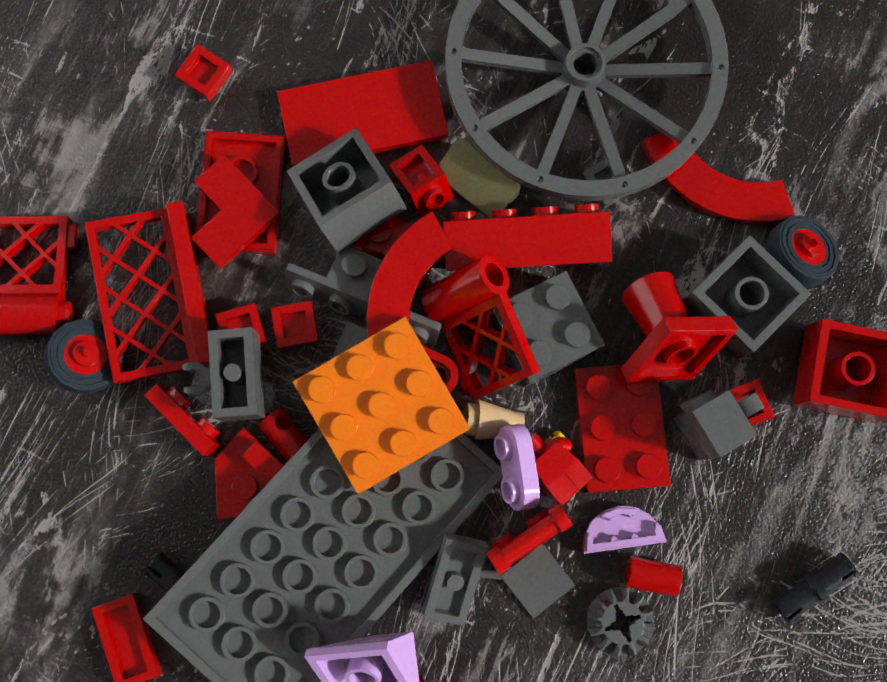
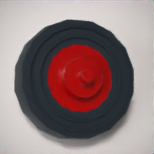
[767,215,839,288]
[45,319,123,394]

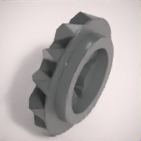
[587,587,656,657]

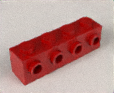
[443,204,612,271]

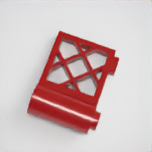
[0,216,79,335]
[422,255,540,400]

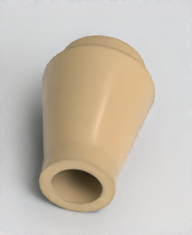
[463,399,525,440]

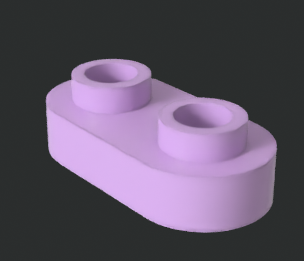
[494,424,540,511]

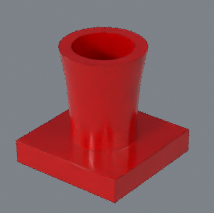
[621,272,738,382]

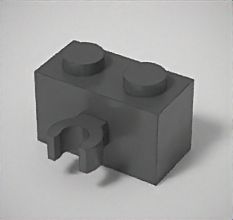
[182,327,265,422]
[673,389,764,461]

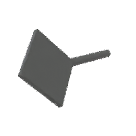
[425,544,575,619]

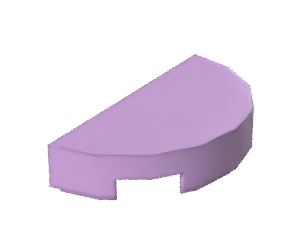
[582,506,667,554]

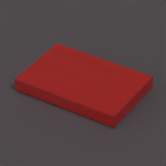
[193,131,287,256]

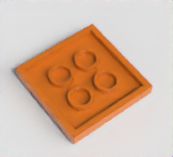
[293,316,471,494]

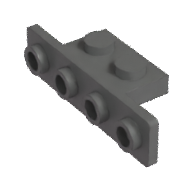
[285,246,442,346]

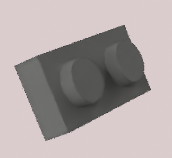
[422,532,488,626]

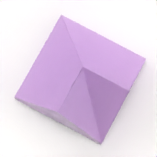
[304,632,419,682]

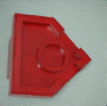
[215,428,285,519]

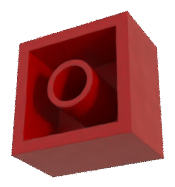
[792,319,887,423]

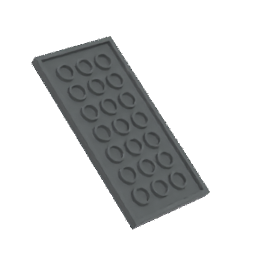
[143,428,503,682]

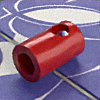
[258,407,308,463]
[624,556,683,597]

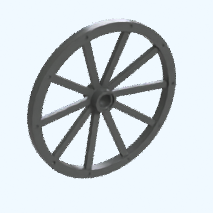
[445,0,729,201]

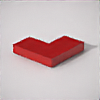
[191,155,281,269]

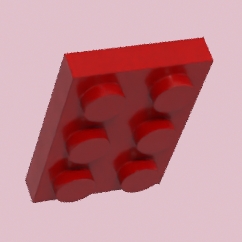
[573,364,671,493]

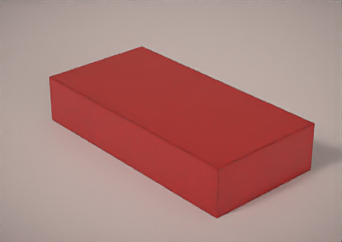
[92,592,163,682]

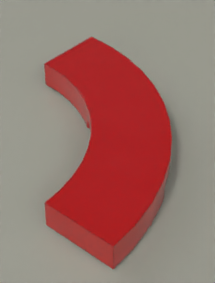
[641,133,795,225]
[367,211,453,338]

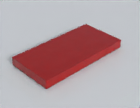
[277,60,449,167]

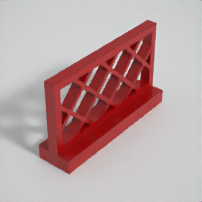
[85,201,210,384]

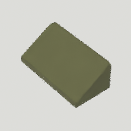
[439,137,521,218]

